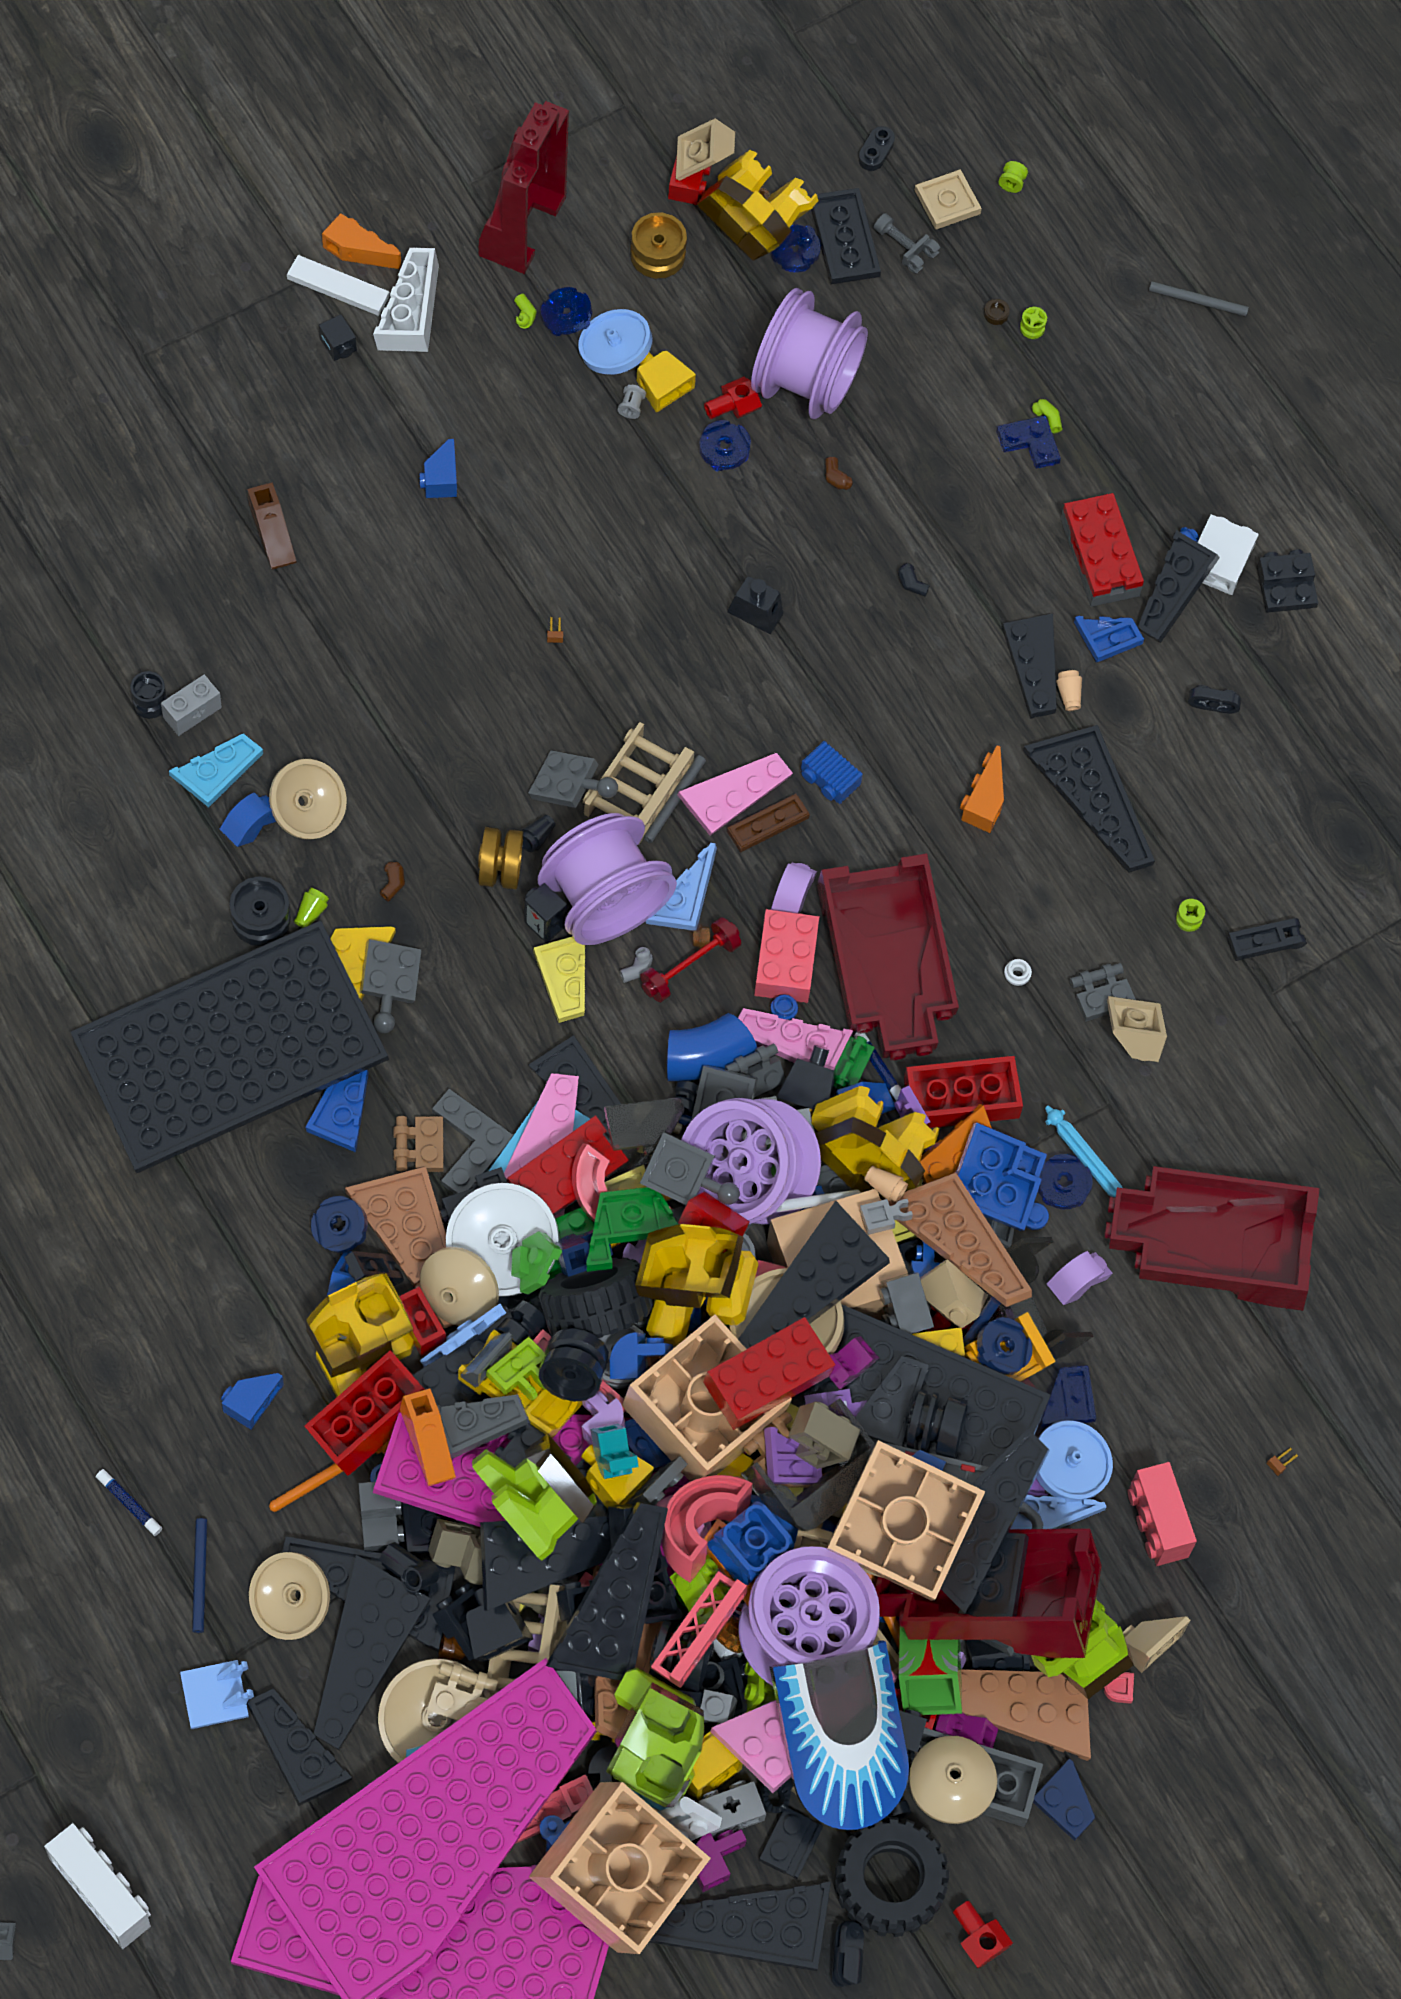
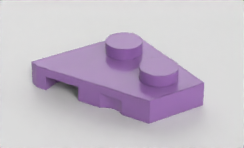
[764,1427,823,1485]

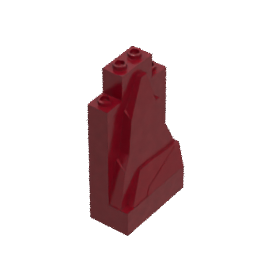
[479,101,569,274]
[817,854,959,1060]
[1105,1166,1319,1311]
[875,1529,1102,1658]

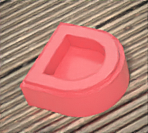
[1103,1672,1134,1704]

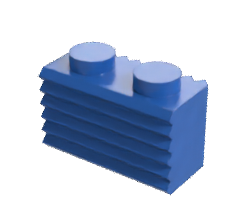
[801,741,863,804]

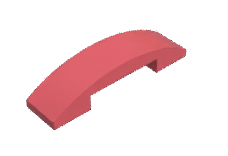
[515,1774,593,1844]

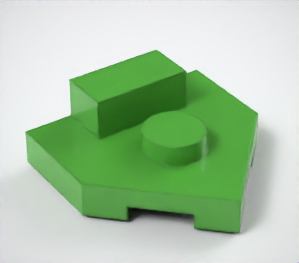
[511,1231,562,1294]

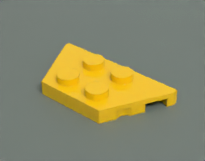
[331,927,396,1000]

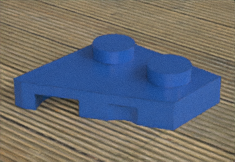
[1074,616,1144,662]

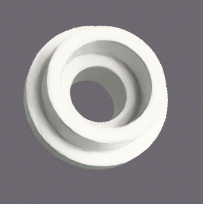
[1004,959,1032,986]

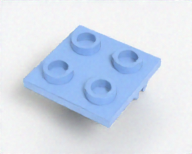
[180,1660,254,1729]

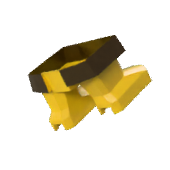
[697,150,818,261]
[811,1086,939,1200]
[635,1224,758,1346]
[306,1273,414,1397]

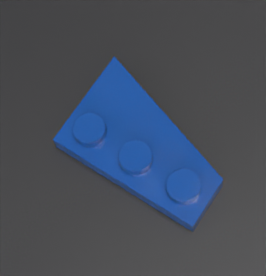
[306,1070,369,1152]

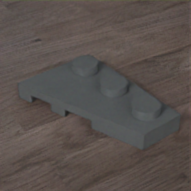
[437,1394,531,1459]

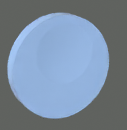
[579,309,652,374]
[1036,1421,1113,1502]

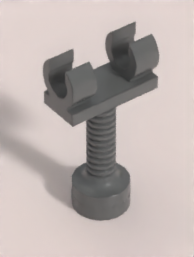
[874,213,940,274]

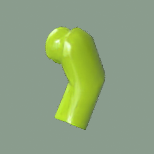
[514,294,537,329]
[1032,399,1062,433]

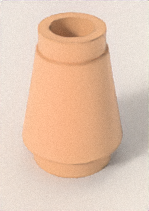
[1056,670,1082,711]
[864,1166,908,1203]

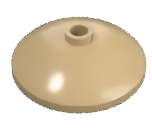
[269,759,347,840]
[420,1247,499,1326]
[249,1552,330,1640]
[909,1736,997,1824]

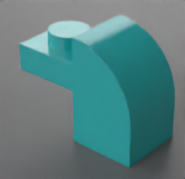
[590,1423,639,1479]

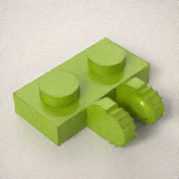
[486,1337,546,1401]

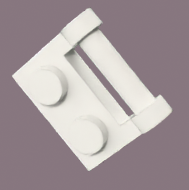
[658,1797,722,1841]

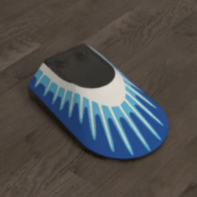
[769,1640,909,1830]

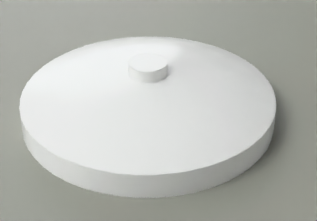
[446,1183,559,1296]

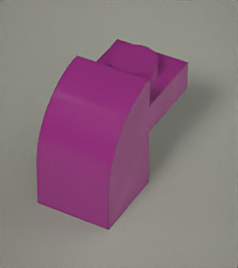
[829,1336,879,1389]
[935,1712,998,1748]
[696,1829,746,1893]

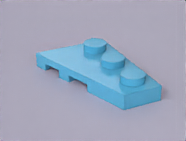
[169,734,263,807]

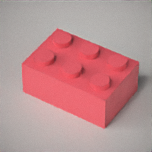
[754,909,819,1003]
[1128,1462,1197,1566]

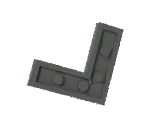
[432,1089,513,1194]

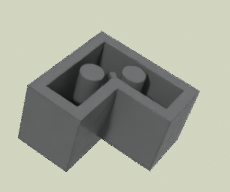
[879,1272,934,1334]
[359,1482,404,1553]

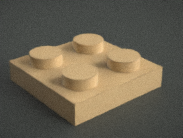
[915,169,982,230]

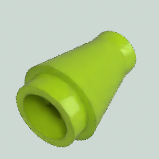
[294,888,329,928]

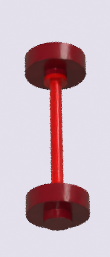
[640,917,741,1003]

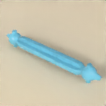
[1045,1106,1122,1197]

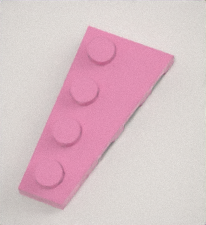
[677,753,793,836]
[738,1008,853,1068]

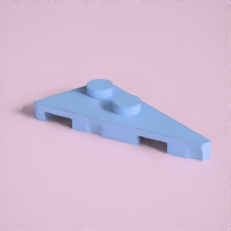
[646,843,717,931]
[420,1304,506,1367]
[1010,1495,1106,1529]

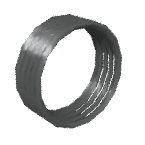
[701,1661,724,1691]

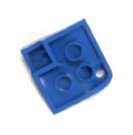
[955,1123,1047,1231]

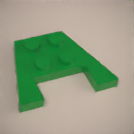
[586,1187,678,1272]

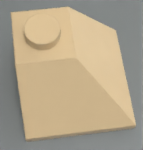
[676,118,735,181]
[1107,996,1167,1062]
[920,1259,988,1328]
[1123,1616,1191,1673]

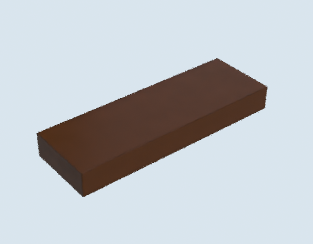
[727,794,810,853]

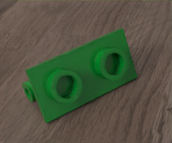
[833,1036,875,1089]

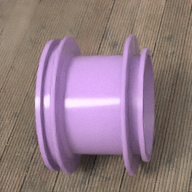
[751,288,868,419]
[538,813,677,945]
[682,1098,821,1224]
[739,1546,880,1695]

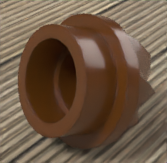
[438,1635,465,1662]

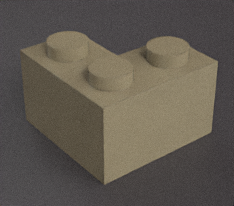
[788,1402,860,1469]
[428,1519,483,1585]

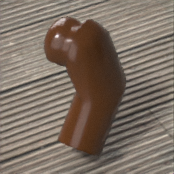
[825,457,853,490]
[379,861,405,901]

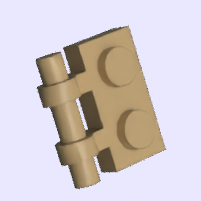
[427,1662,498,1720]

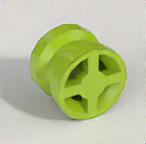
[998,161,1028,193]
[1020,307,1047,339]
[1176,899,1205,932]

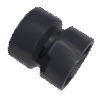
[130,671,167,719]
[495,1301,547,1346]

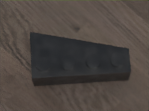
[608,1503,684,1624]

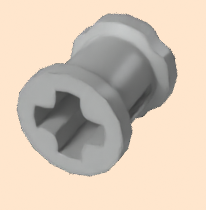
[618,385,646,419]

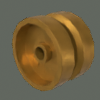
[631,213,687,279]
[478,827,523,889]

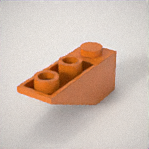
[322,213,401,269]
[960,745,1004,833]
[400,1389,456,1486]

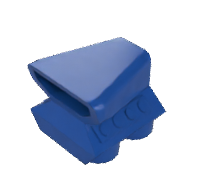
[707,1501,794,1586]

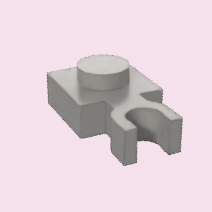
[860,1199,913,1235]

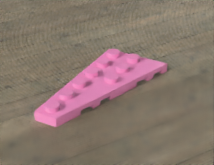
[504,1073,579,1218]
[711,1660,897,1793]

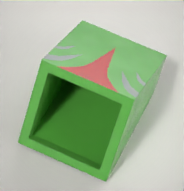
[899,1626,962,1715]

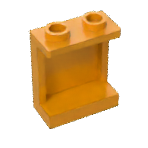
[964,1312,1056,1382]

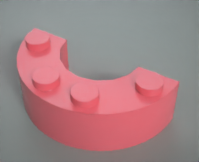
[572,1143,673,1222]
[662,1475,753,1582]

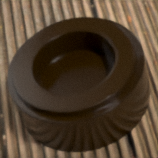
[984,299,1010,325]

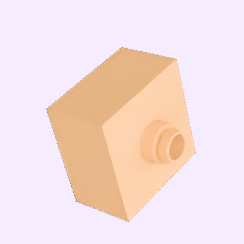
[767,1189,908,1320]
[622,1315,792,1482]
[827,1440,985,1601]
[529,1782,711,1954]

